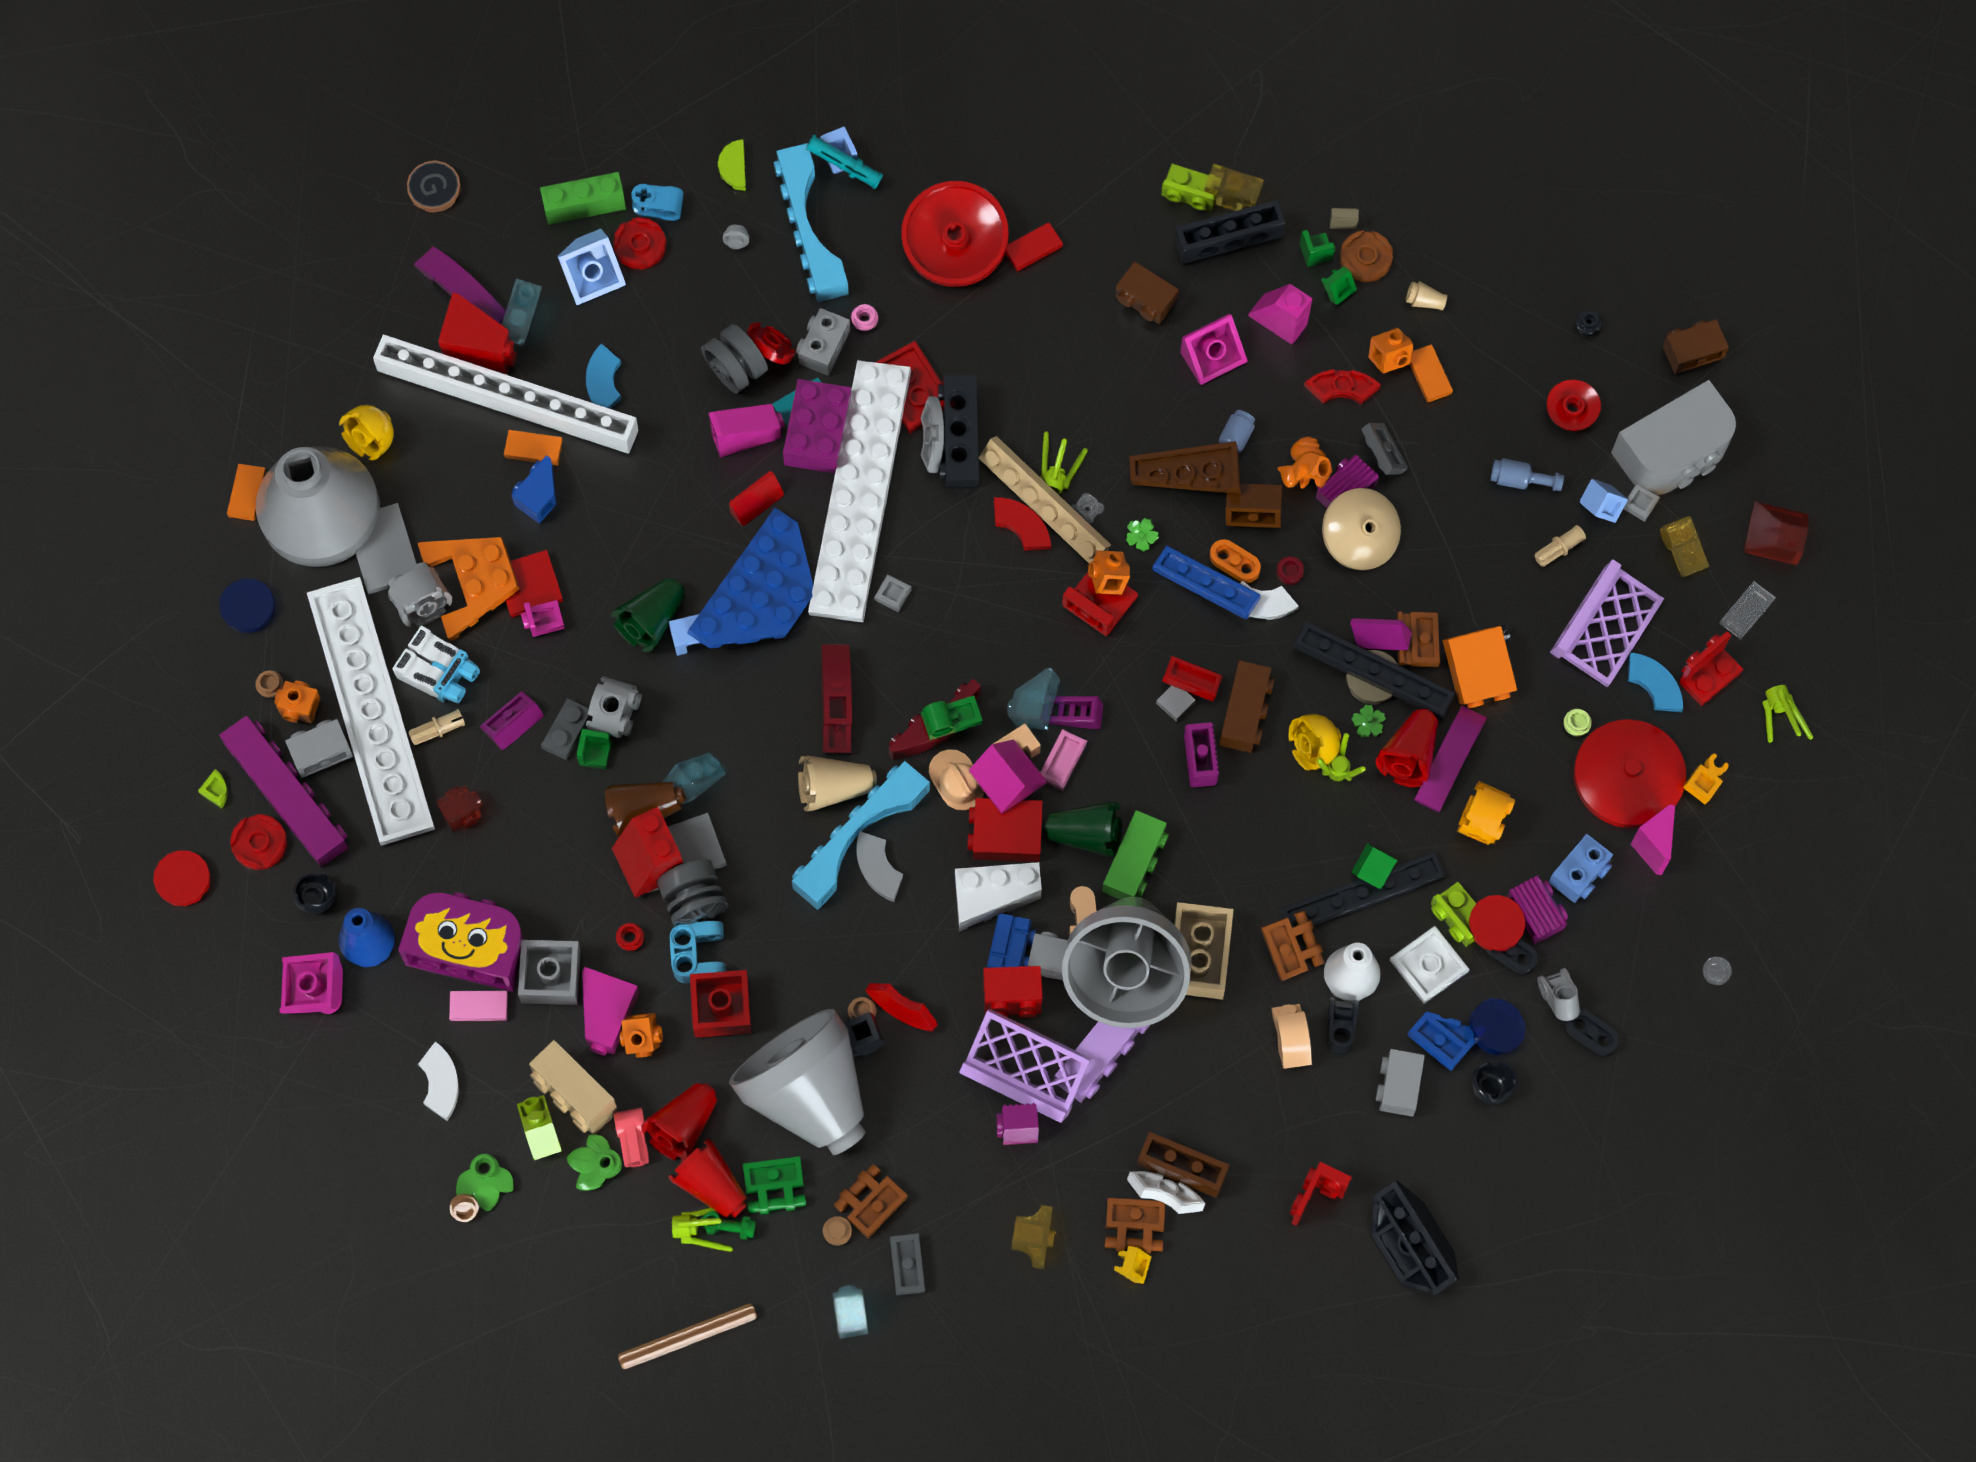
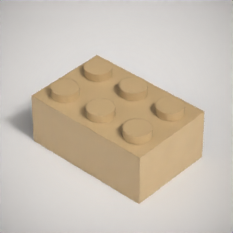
[1174,902,1234,999]
[529,1040,618,1135]

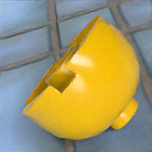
[339,405,394,460]
[1288,714,1341,771]

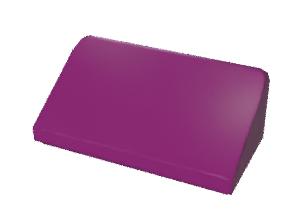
[1351,618,1412,650]
[480,691,543,750]

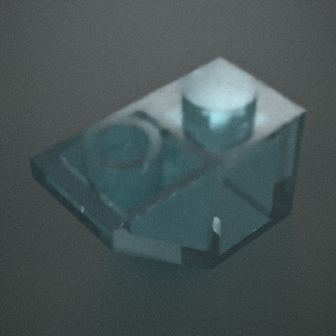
[501,278,542,346]
[662,753,727,804]
[833,1286,868,1338]

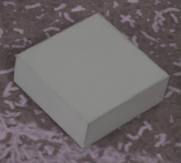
[1623,484,1660,522]
[874,574,912,612]
[1156,686,1195,722]

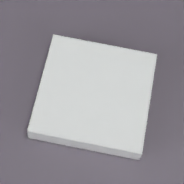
[1390,926,1470,1004]

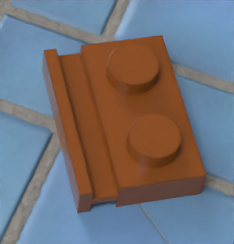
[1397,612,1440,667]

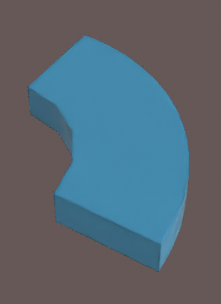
[586,344,621,409]
[1628,653,1683,713]

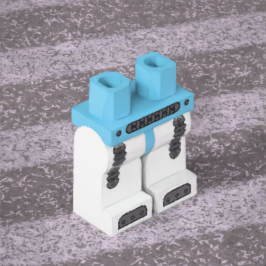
[392,625,480,703]

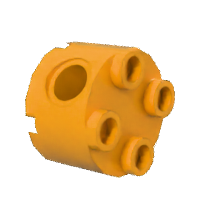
[1457,781,1515,845]

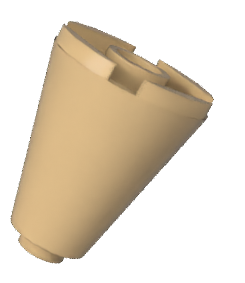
[798,755,877,811]

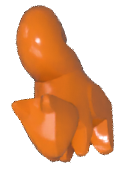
[1277,437,1332,489]

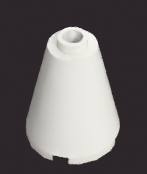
[1324,943,1380,1002]

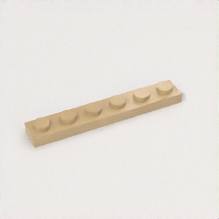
[979,436,1111,563]

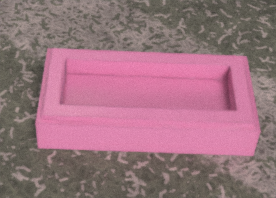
[1040,729,1087,791]
[449,991,508,1021]

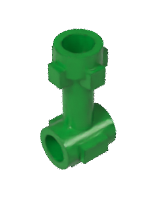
[701,1211,756,1240]

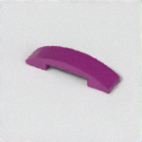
[414,247,508,323]
[1414,706,1487,813]

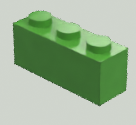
[540,172,626,225]
[1102,810,1169,899]

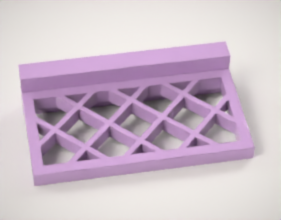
[1550,559,1664,687]
[959,1009,1091,1123]

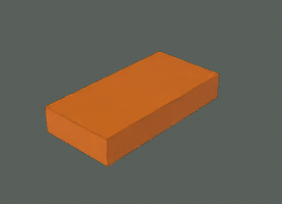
[1409,344,1453,403]
[504,430,563,466]
[227,464,267,521]

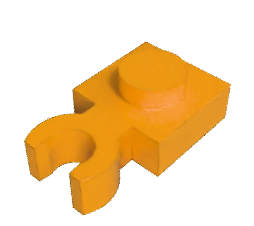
[1683,753,1729,804]

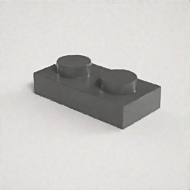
[1361,423,1408,475]
[541,698,591,760]
[890,1233,925,1296]

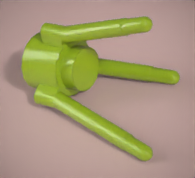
[1040,432,1088,494]
[1762,685,1813,743]
[1317,733,1366,781]
[672,1208,733,1252]

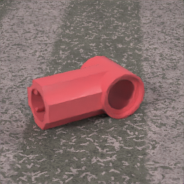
[613,1107,649,1167]

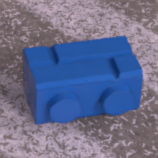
[987,913,1036,968]

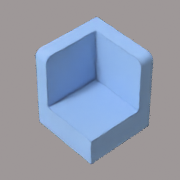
[820,127,857,174]
[1580,479,1628,523]
[669,614,700,656]

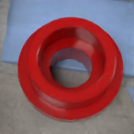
[616,923,644,951]

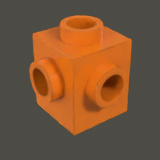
[1368,328,1413,373]
[1088,550,1130,595]
[275,681,321,724]
[620,1013,663,1058]

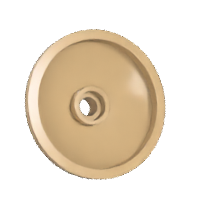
[1322,488,1401,570]

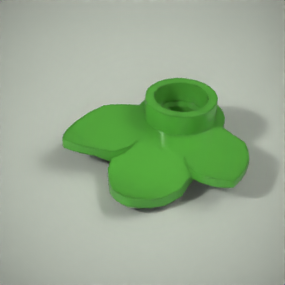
[567,1135,622,1191]
[456,1154,513,1211]

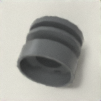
[657,859,728,927]

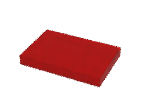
[875,341,956,433]

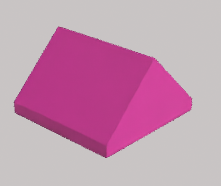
[1180,314,1248,385]
[969,739,1047,814]
[1631,805,1675,875]

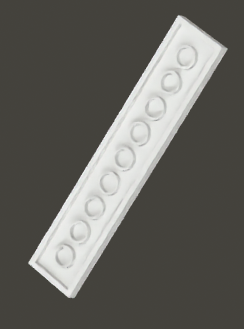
[808,360,911,622]
[307,577,435,846]

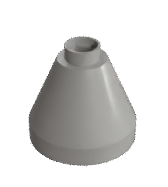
[256,446,380,567]
[1062,897,1191,1028]
[729,1009,866,1155]

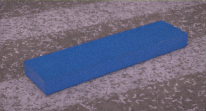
[1152,545,1261,620]

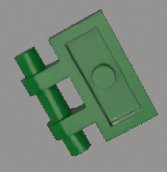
[743,1156,806,1215]

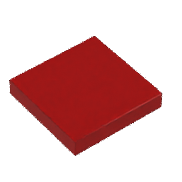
[505,550,564,618]

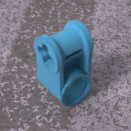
[631,184,684,221]

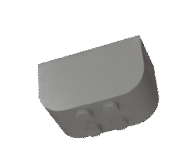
[1611,380,1736,495]

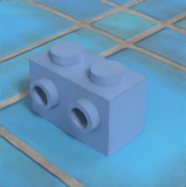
[1548,834,1613,903]

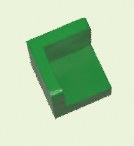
[1300,230,1335,267]
[577,729,612,770]
[1352,843,1397,889]

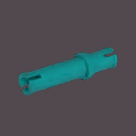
[806,135,883,189]

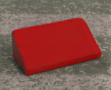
[729,471,784,526]

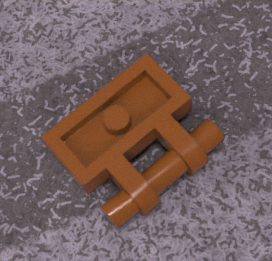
[1260,910,1325,981]
[833,1164,908,1238]
[1105,1198,1165,1254]

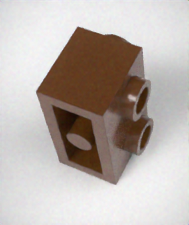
[1115,261,1179,325]
[1662,319,1729,374]
[1226,483,1282,528]

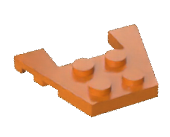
[418,537,520,641]

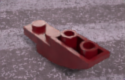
[821,645,852,754]
[889,679,981,760]

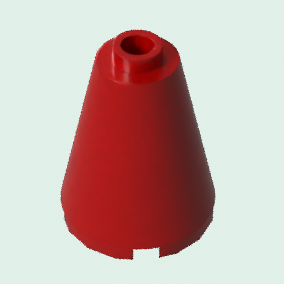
[1376,709,1438,787]
[642,1083,717,1162]
[668,1138,747,1218]

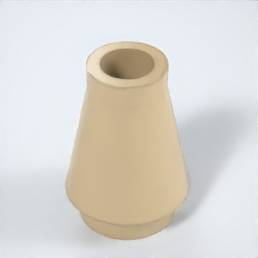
[1406,281,1447,310]

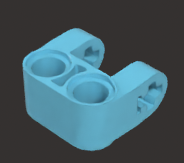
[670,921,726,983]

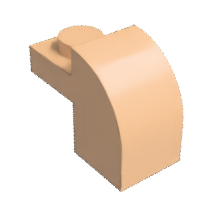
[1272,1004,1312,1069]

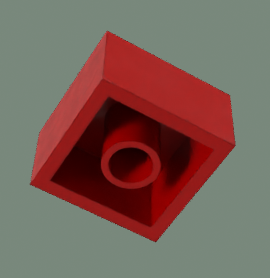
[983,966,1042,1018]
[690,970,752,1038]

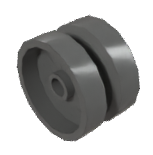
[701,323,768,394]

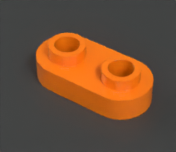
[1210,539,1261,583]

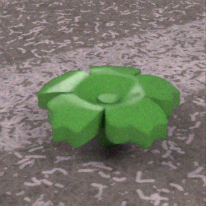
[1126,518,1159,551]
[1351,705,1386,737]

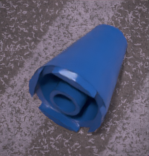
[338,908,395,967]

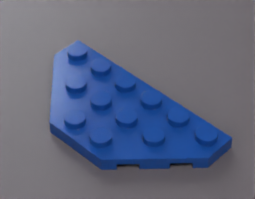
[687,508,813,649]

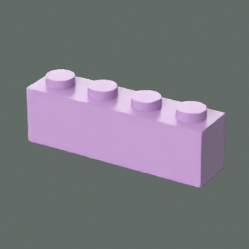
[1054,1021,1150,1103]

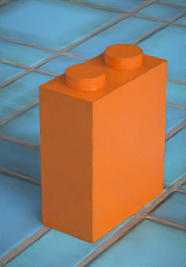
[1443,626,1517,708]

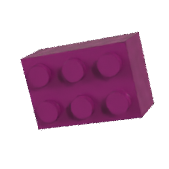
[783,379,852,474]

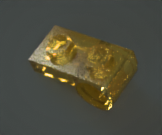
[1660,516,1709,577]

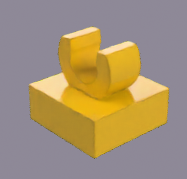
[1114,1246,1151,1284]

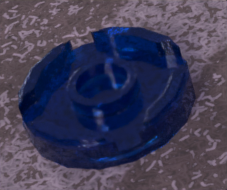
[219,579,275,633]
[1469,999,1525,1055]

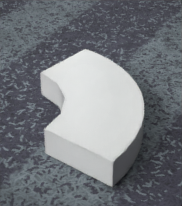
[1240,581,1299,620]
[418,1042,459,1121]
[1127,1171,1205,1214]

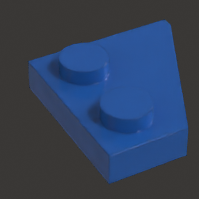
[1407,1012,1486,1071]

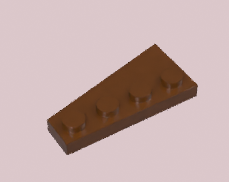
[1129,441,1241,494]

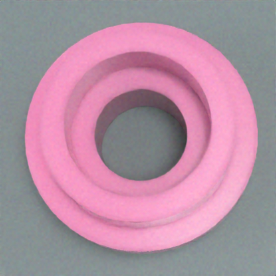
[851,304,878,331]

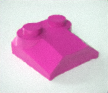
[280,952,343,1014]

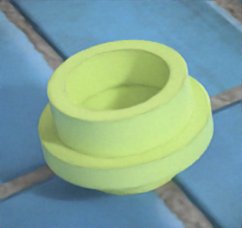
[1563,709,1592,736]

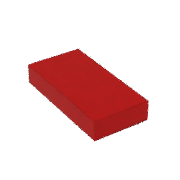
[1005,222,1063,272]
[1162,656,1223,702]

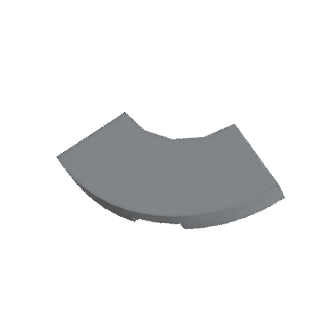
[921,396,944,473]
[857,831,903,902]

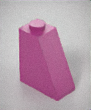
[1248,284,1312,345]
[709,404,785,458]
[582,967,639,1055]

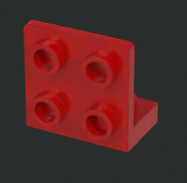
[1062,572,1138,637]
[1679,631,1743,706]
[1290,1162,1351,1226]

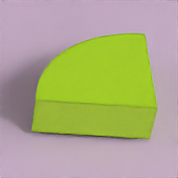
[198,769,228,808]

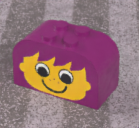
[398,893,525,993]

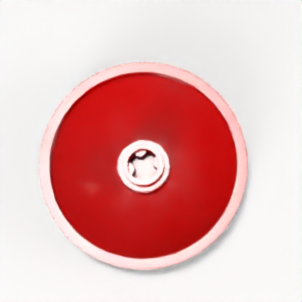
[902,181,1009,287]
[1574,719,1686,828]

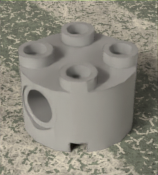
[388,562,452,627]
[586,676,642,738]

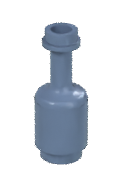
[1219,410,1255,453]
[1490,458,1564,491]

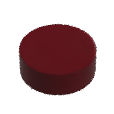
[1276,556,1304,585]

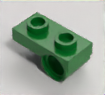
[921,696,983,740]

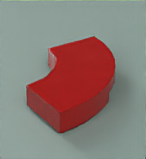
[1304,369,1381,405]
[994,497,1051,550]
[865,983,938,1031]

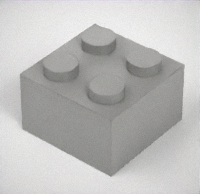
[518,940,581,1005]

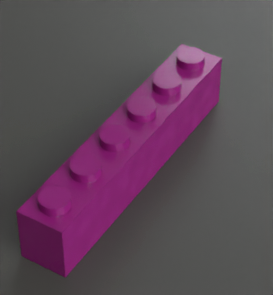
[219,716,348,868]

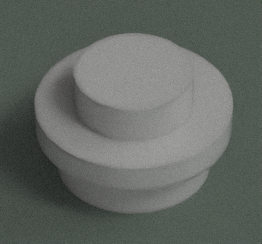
[723,225,750,249]

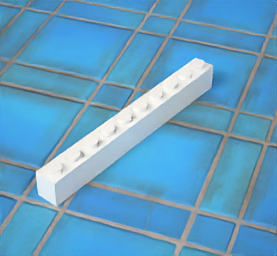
[373,335,639,454]

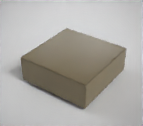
[1330,208,1358,229]

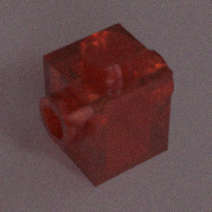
[436,785,483,832]

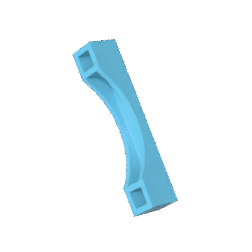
[773,143,849,302]
[792,761,930,910]

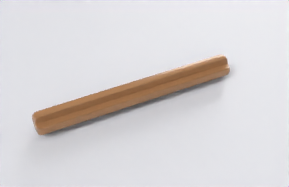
[618,1303,757,1369]

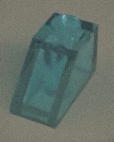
[1007,668,1060,730]

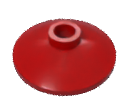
[1547,380,1601,431]

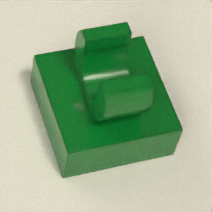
[1321,266,1357,305]

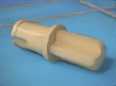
[1534,525,1586,567]
[409,709,465,745]

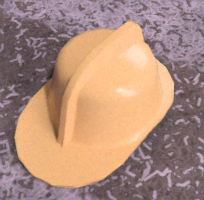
[929,749,984,811]

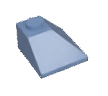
[558,229,626,305]

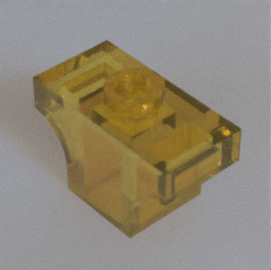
[1204,164,1264,211]
[1012,1205,1055,1269]

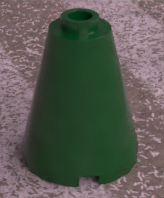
[611,578,685,652]
[1043,802,1122,858]

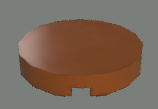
[1340,230,1393,282]

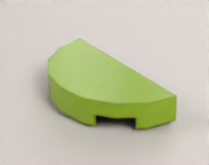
[718,139,746,191]

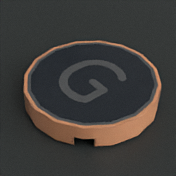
[407,161,461,213]

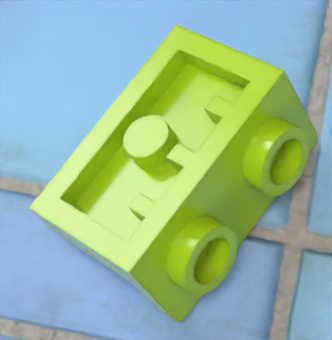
[1161,164,1222,211]
[1431,882,1476,947]

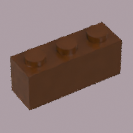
[1219,660,1275,753]
[1137,1132,1229,1198]

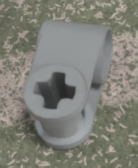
[1537,968,1580,1021]

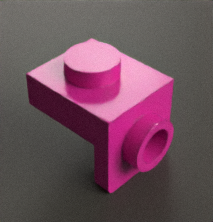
[521,600,565,637]

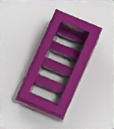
[1042,696,1103,729]

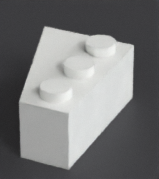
[955,862,1042,932]

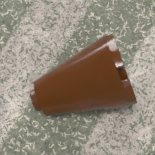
[605,782,686,838]

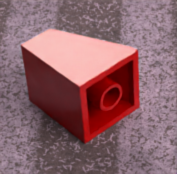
[438,292,517,375]
[612,807,683,898]

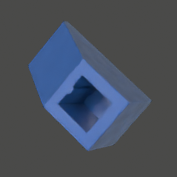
[512,455,557,524]

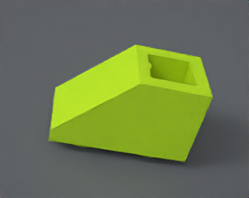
[517,1095,562,1160]

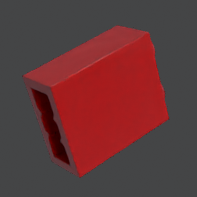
[968,798,1042,862]

